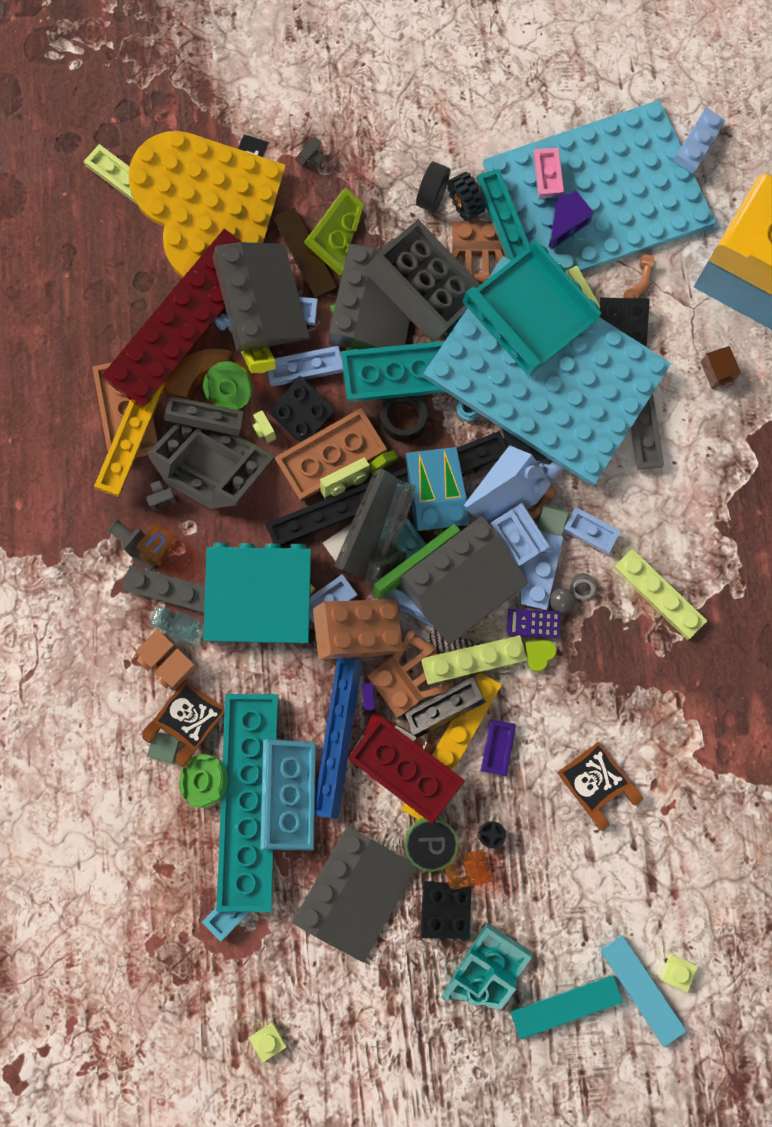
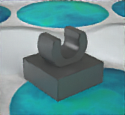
[295,137,325,169]
[146,480,178,512]

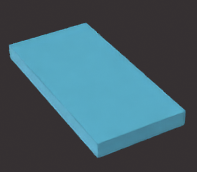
[260,739,316,850]

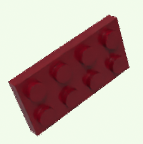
[347,717,465,825]

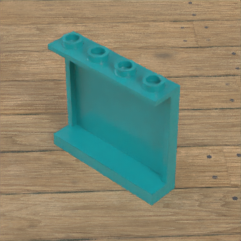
[462,238,601,377]
[203,543,312,644]

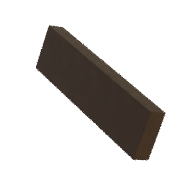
[273,207,337,300]

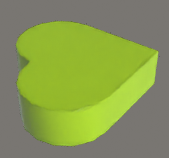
[369,450,399,475]
[525,640,556,672]

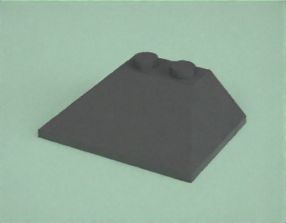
[148,423,275,509]

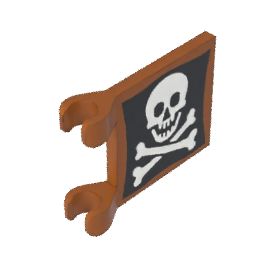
[142,680,225,767]
[557,741,643,831]

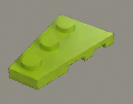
[304,188,364,276]

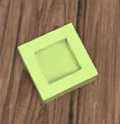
[253,411,276,443]
[660,954,698,993]
[249,1021,287,1063]

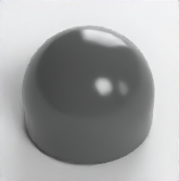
[570,573,596,600]
[549,588,575,614]

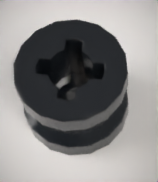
[478,821,506,848]

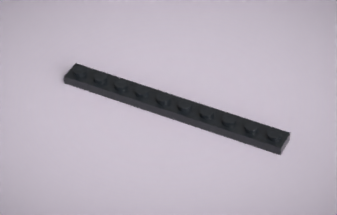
[265,431,507,546]

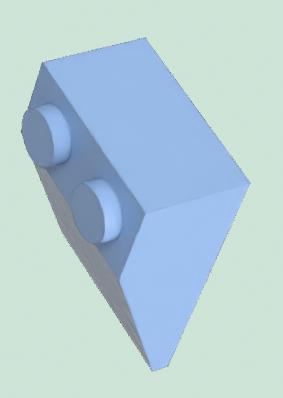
[464,445,551,527]

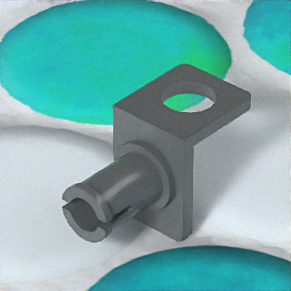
[108,519,166,571]

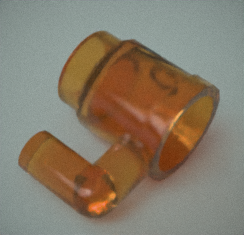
[445,849,494,890]

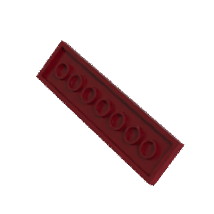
[101,228,242,410]

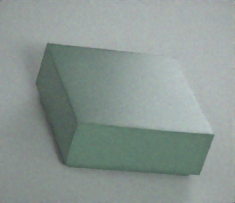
[537,504,569,536]
[147,732,180,764]

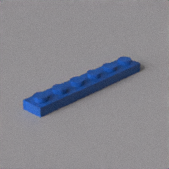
[315,658,363,819]

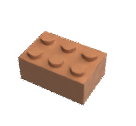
[313,599,403,660]

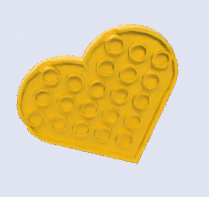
[129,131,285,278]

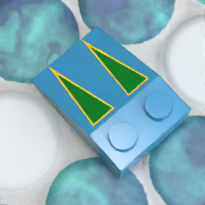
[406,447,469,531]

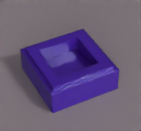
[362,683,375,712]

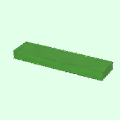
[373,524,460,600]

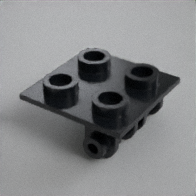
[599,297,650,347]
[269,375,335,443]
[419,881,472,939]

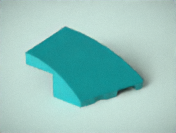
[441,923,532,1009]

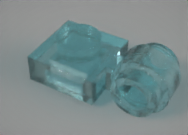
[149,605,202,645]

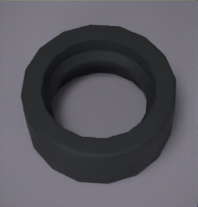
[416,161,451,213]
[381,395,428,441]

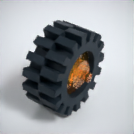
[447,171,486,221]

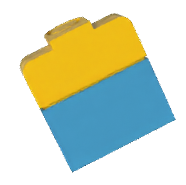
[694,174,772,330]

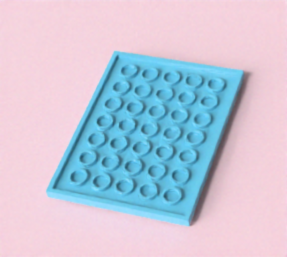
[482,99,716,274]
[422,256,671,487]

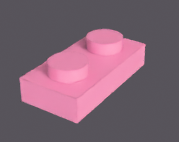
[533,148,564,199]

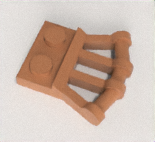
[451,221,503,284]
[367,629,455,718]

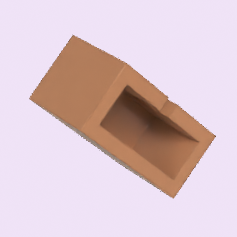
[135,629,198,690]

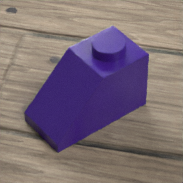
[549,190,594,250]

